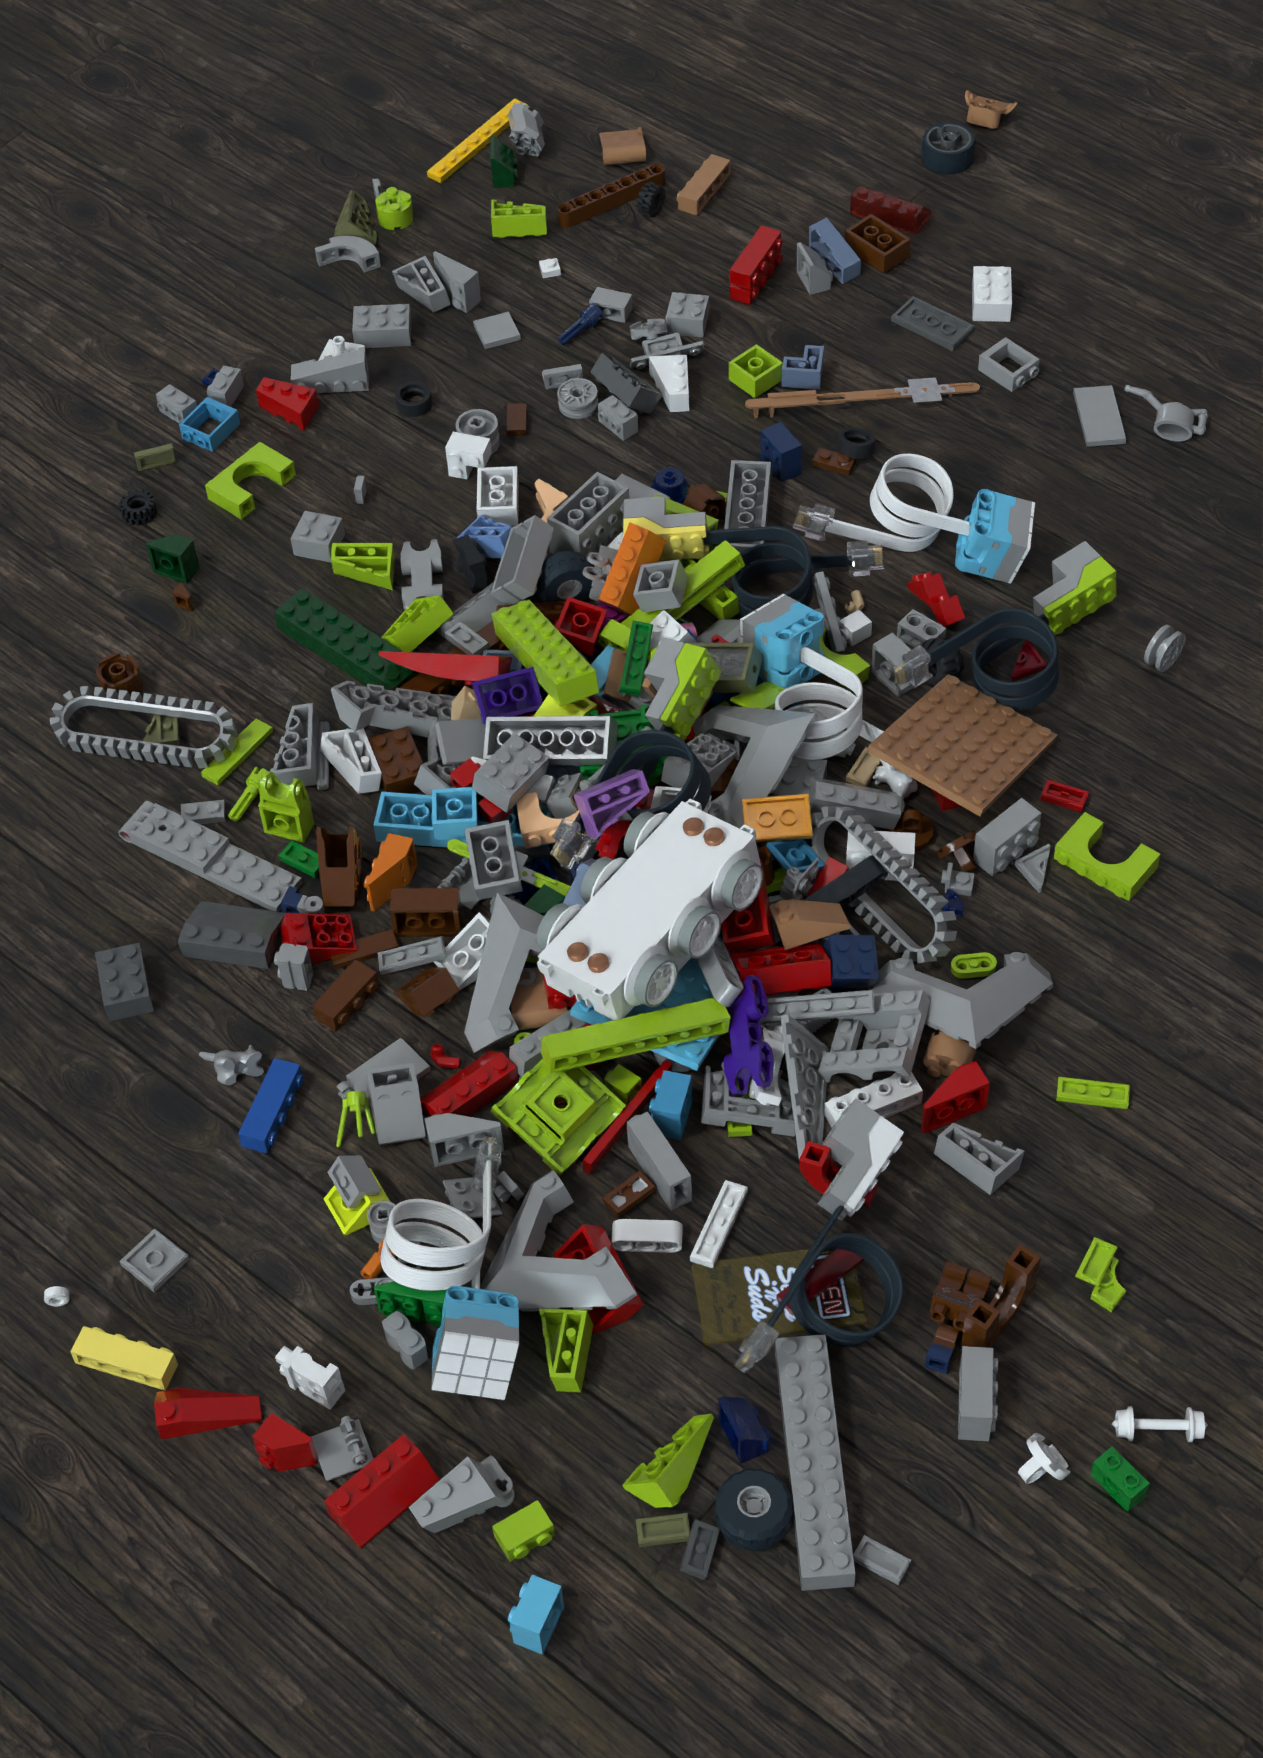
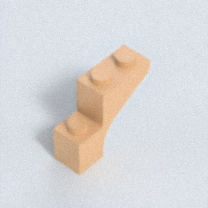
[535,479,568,523]

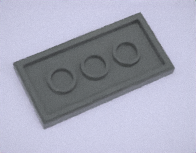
[891,296,975,351]

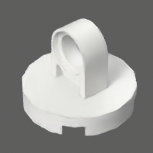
[1018,1433,1070,1484]

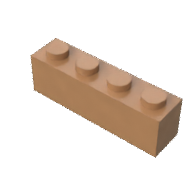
[677,154,731,215]

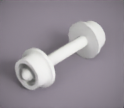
[1112,1406,1208,1442]

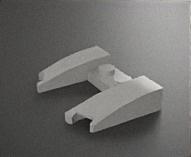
[701,1062,796,1137]

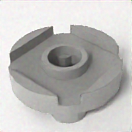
[630,318,668,340]

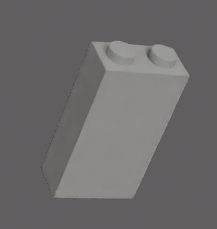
[627,1112,692,1211]

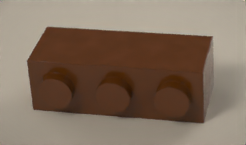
[312,960,379,1031]

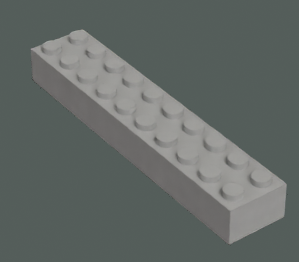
[775,1334,855,1591]

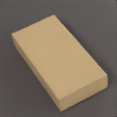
[846,747,882,787]

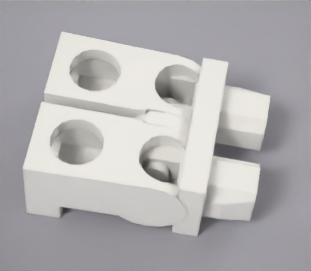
[275,1346,345,1410]

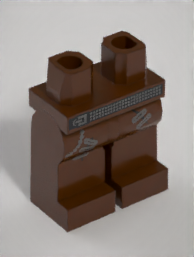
[930,1261,992,1331]

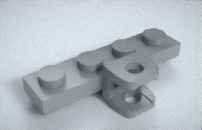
[812,571,847,655]

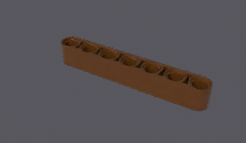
[557,164,665,228]

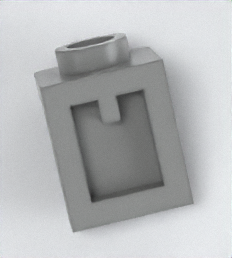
[941,863,975,896]

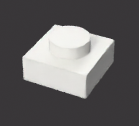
[539,258,561,278]

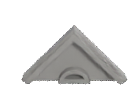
[1015,844,1051,893]

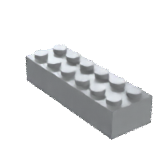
[724,460,771,564]
[483,716,618,765]

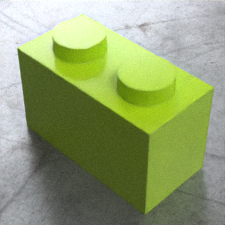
[492,1500,555,1562]

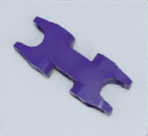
[723,975,774,1097]

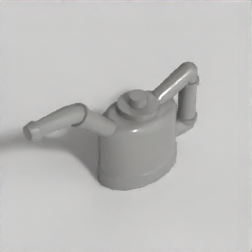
[1124,385,1208,441]

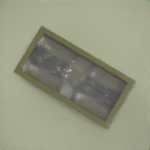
[688,643,763,693]

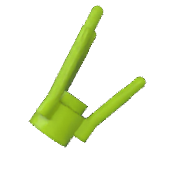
[336,1091,376,1148]

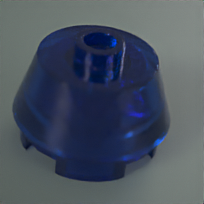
[651,467,690,504]

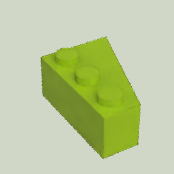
[539,1308,593,1393]

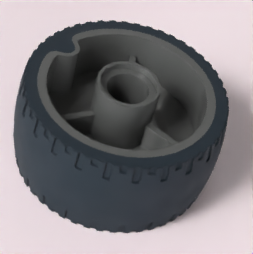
[921,122,975,175]

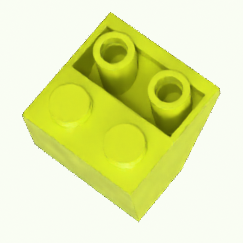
[534,694,597,717]

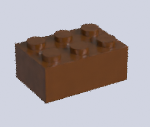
[845,214,911,273]
[368,726,423,794]
[390,887,463,937]

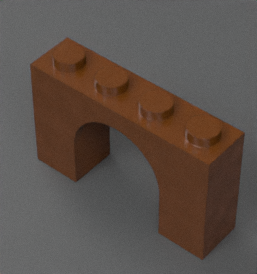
[961,1244,1041,1348]

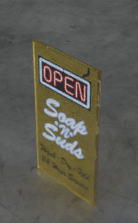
[691,1249,867,1346]

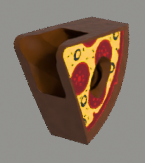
[316,826,363,906]

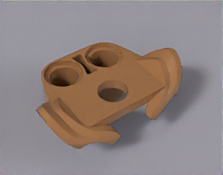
[965,90,1018,128]

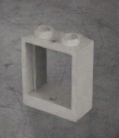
[978,337,1040,392]

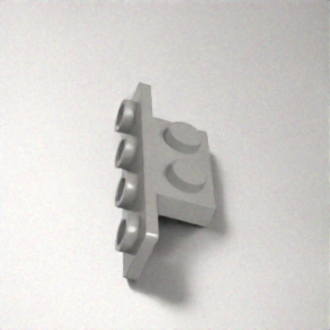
[630,333,704,369]

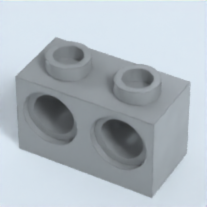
[897,609,946,649]

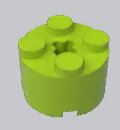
[375,187,413,230]

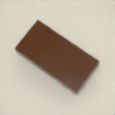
[507,403,527,435]

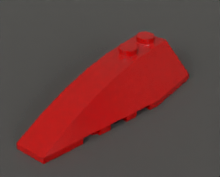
[379,651,512,685]

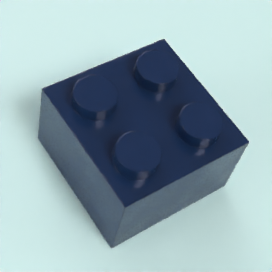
[759,422,802,482]
[823,935,879,988]

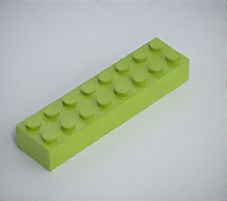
[491,600,600,707]

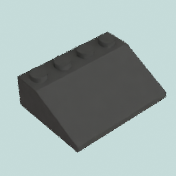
[178,901,285,969]

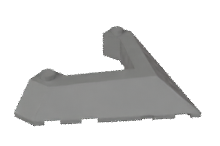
[331,681,461,796]
[693,705,818,829]
[464,893,544,1053]
[867,952,1053,1049]
[480,1170,637,1311]

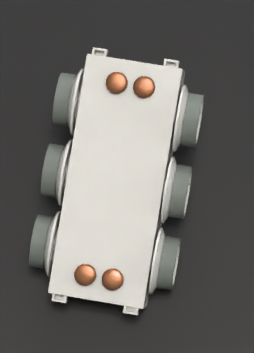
[537,799,763,1020]

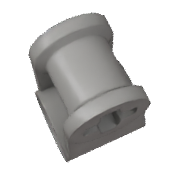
[480,1455,515,1507]

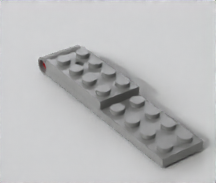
[118,801,302,912]

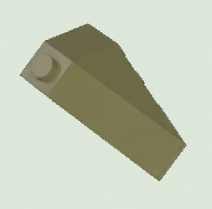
[334,189,377,245]

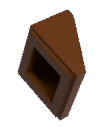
[172,582,194,612]

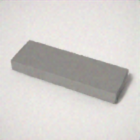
[377,936,447,975]

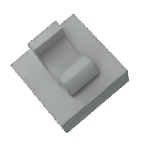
[493,1171,525,1203]

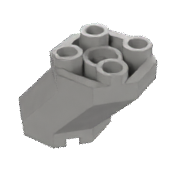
[508,103,545,157]

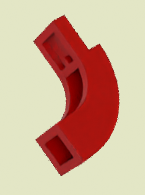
[594,820,633,860]
[799,1141,878,1207]

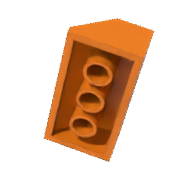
[597,522,666,616]

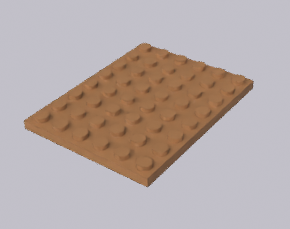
[867,674,1058,816]

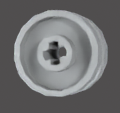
[456,409,500,455]

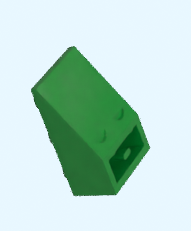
[374,1281,447,1328]

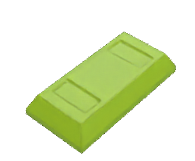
[1075,1237,1117,1287]

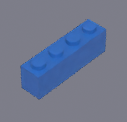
[238,1058,304,1153]

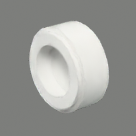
[44,1286,69,1307]

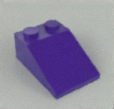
[472,667,543,724]

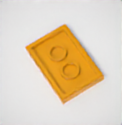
[742,794,813,843]

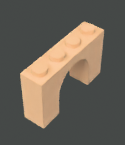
[516,781,605,849]

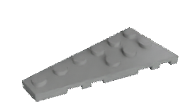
[781,1014,829,1159]

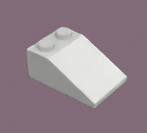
[434,912,490,990]

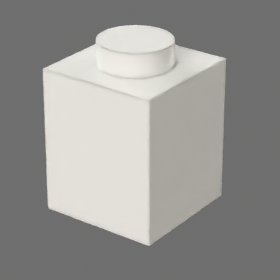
[839,610,872,647]

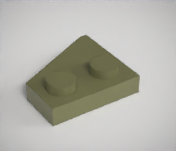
[143,714,180,746]

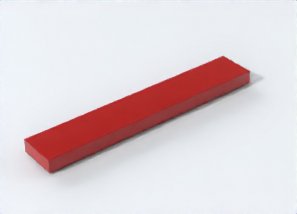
[583,1060,672,1175]

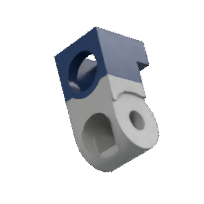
[281,886,325,914]

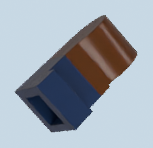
[925,1323,960,1374]

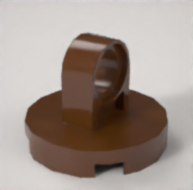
[889,810,934,852]
[936,830,977,872]

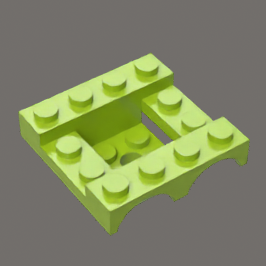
[491,1058,626,1177]

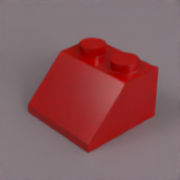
[252,1413,319,1472]

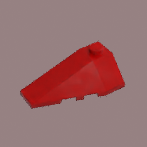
[154,1388,262,1440]

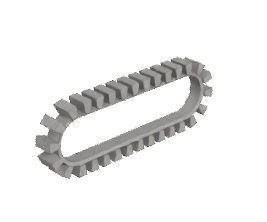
[50,686,238,768]
[810,806,957,964]

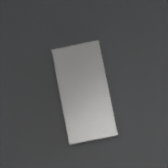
[853,1535,911,1585]

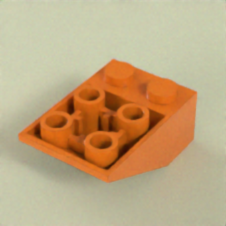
[364,833,418,912]

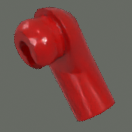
[430,1044,461,1069]

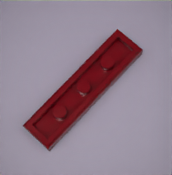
[776,1249,865,1316]

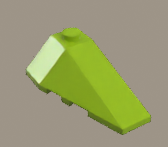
[622,1414,714,1508]

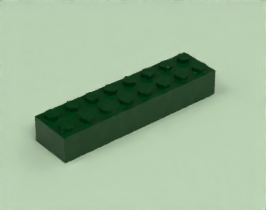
[274,588,420,691]

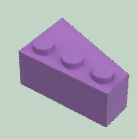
[573,769,650,838]

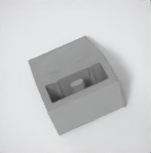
[661,733,738,789]
[366,1062,426,1146]

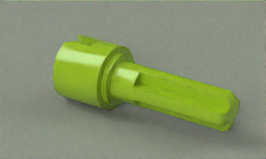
[228,767,267,822]

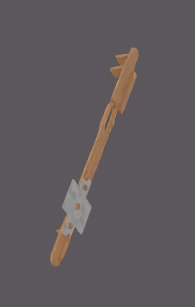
[745,378,980,419]

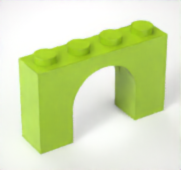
[205,442,296,520]
[1054,812,1160,901]

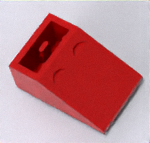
[280,913,357,964]

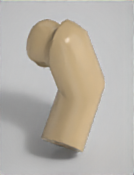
[845,590,864,615]

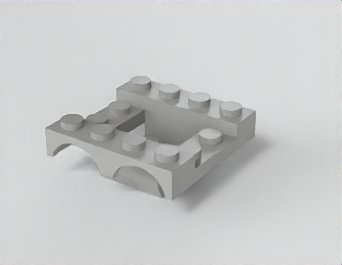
[818,990,931,1082]

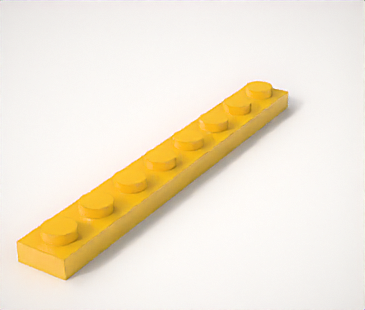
[427,98,528,183]

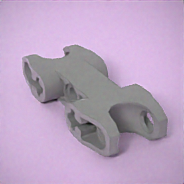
[401,539,444,611]

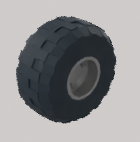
[536,550,595,602]
[715,1469,793,1550]

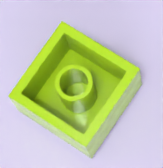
[729,344,783,398]

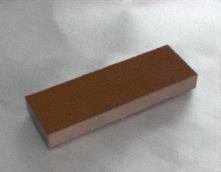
[331,929,399,970]

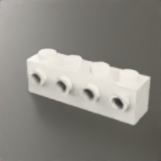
[824,1072,923,1128]

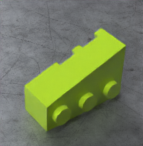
[491,199,547,238]
[331,543,395,590]
[381,595,454,652]

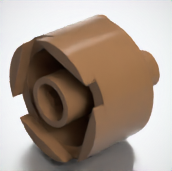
[923,1031,976,1077]

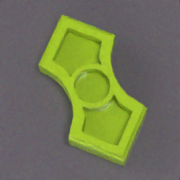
[1091,1257,1126,1312]

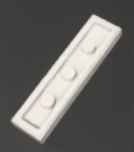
[690,1180,748,1268]

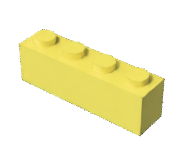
[70,1326,178,1391]

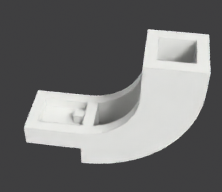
[749,1028,785,1106]

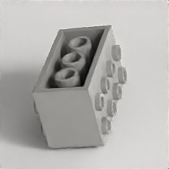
[547,472,629,558]

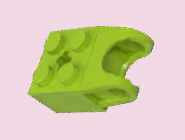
[258,771,314,843]

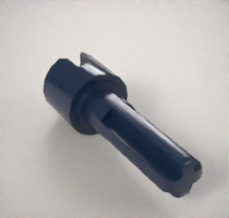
[558,304,603,345]

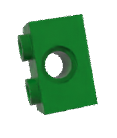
[1091,1447,1150,1512]

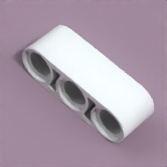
[611,1219,683,1253]

